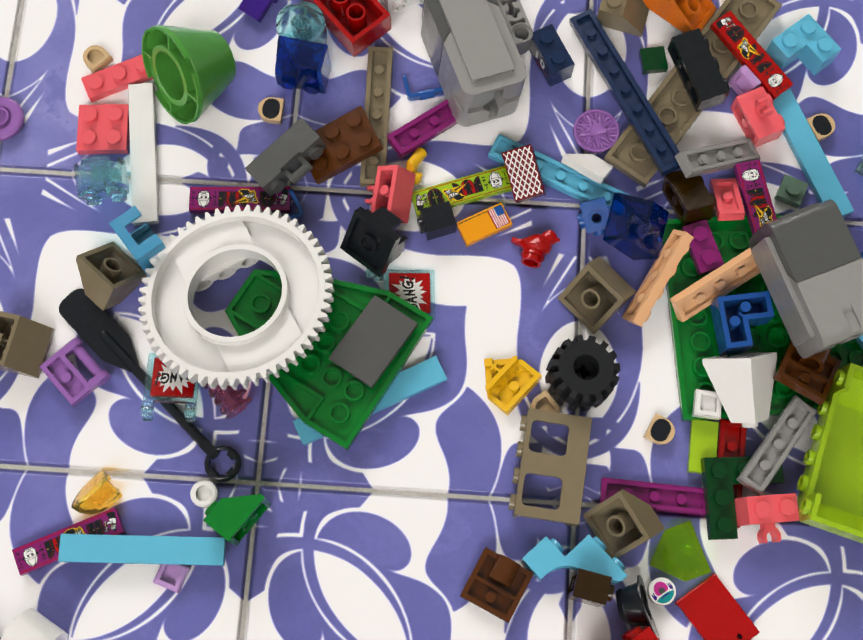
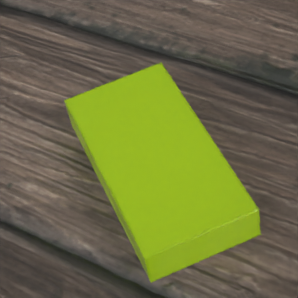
[687,420,719,474]

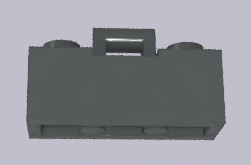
[245,118,327,197]

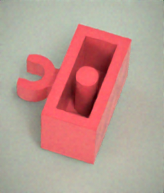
[730,86,785,148]
[365,165,415,223]
[734,493,800,544]

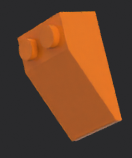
[642,0,717,33]

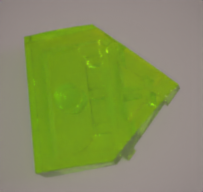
[649,521,711,582]

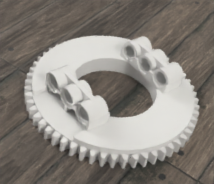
[138,205,335,390]

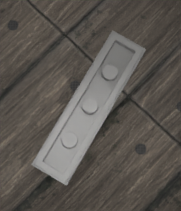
[675,138,761,178]
[736,395,817,496]

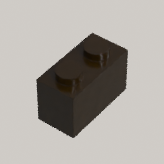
[662,170,716,226]
[566,568,615,607]

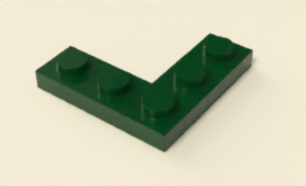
[701,457,784,540]

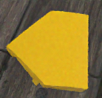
[484,356,542,416]

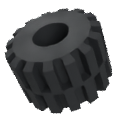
[545,335,620,412]

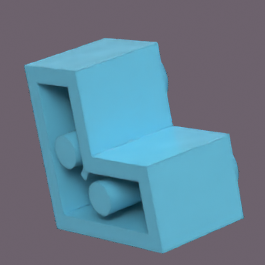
[766,13,841,76]

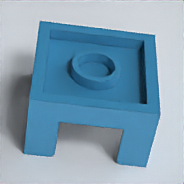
[109,206,166,277]

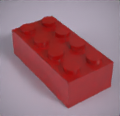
[302,0,391,57]

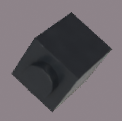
[417,201,457,241]

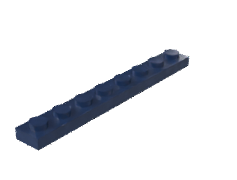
[569,9,680,177]

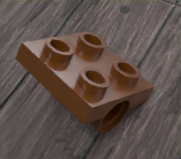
[773,340,842,405]
[460,547,534,623]

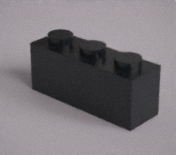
[667,28,730,112]

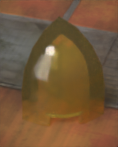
[71,469,123,515]

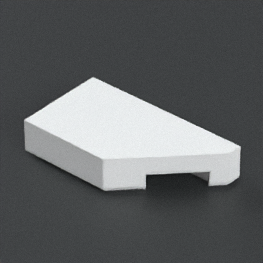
[561,154,613,184]

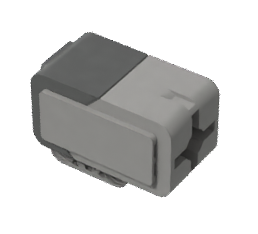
[421,0,533,127]
[749,199,863,358]

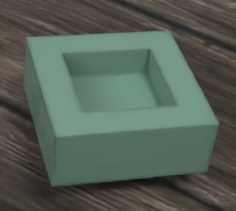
[774,174,809,208]

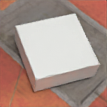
[692,389,722,420]

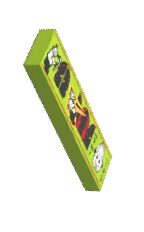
[412,165,512,218]

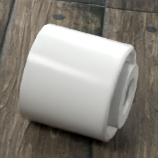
[0,608,68,640]

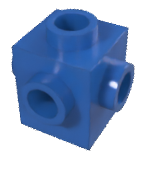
[577,196,616,236]

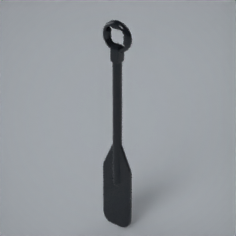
[59,288,241,482]

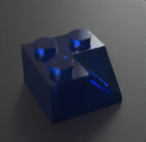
[275,35,331,94]
[603,193,669,260]

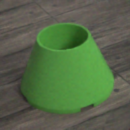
[142,25,236,124]

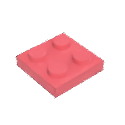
[76,104,129,155]

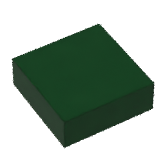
[639,46,668,74]

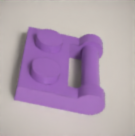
[39,338,111,407]

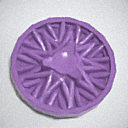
[0,97,25,141]
[573,109,620,153]

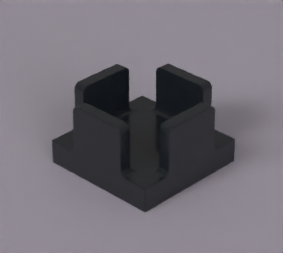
[340,207,408,278]

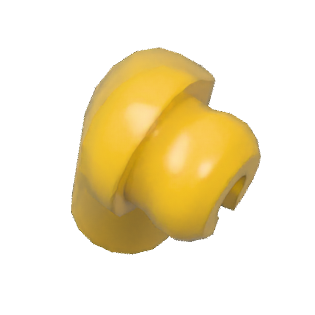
[406,147,427,185]

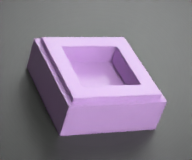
[728,65,762,95]
[153,565,191,593]

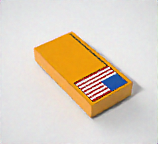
[456,202,512,247]

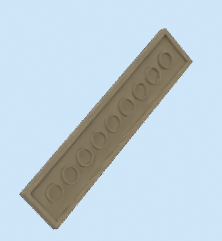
[604,0,782,188]

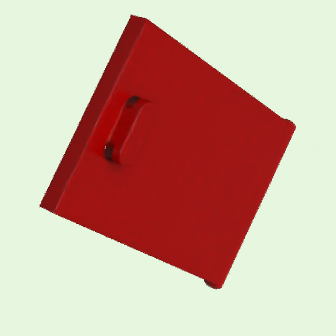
[675,573,760,640]

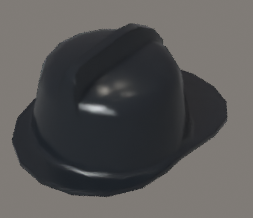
[616,575,660,640]

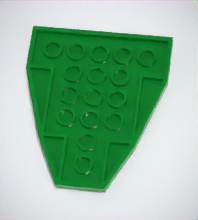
[225,269,433,451]

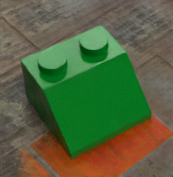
[203,494,271,546]

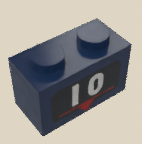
[529,24,575,87]

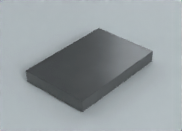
[329,295,418,389]

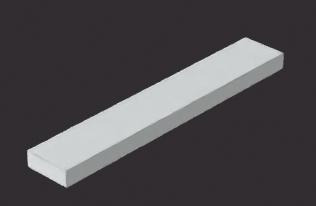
[128,83,159,226]

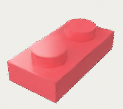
[709,178,745,221]

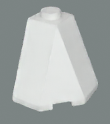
[702,352,777,428]

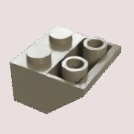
[0,311,55,379]

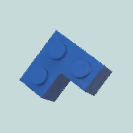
[710,291,774,356]

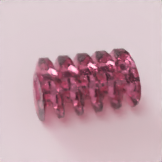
[204,383,253,419]

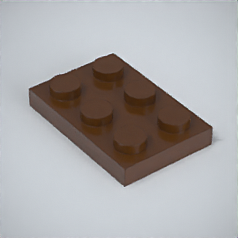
[309,106,384,185]

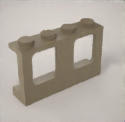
[508,408,592,527]

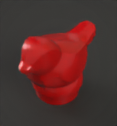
[511,230,560,268]

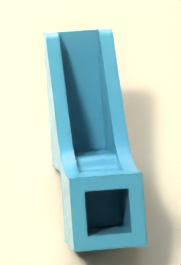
[521,535,628,584]

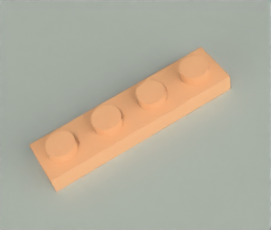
[622,229,694,327]
[670,248,760,323]

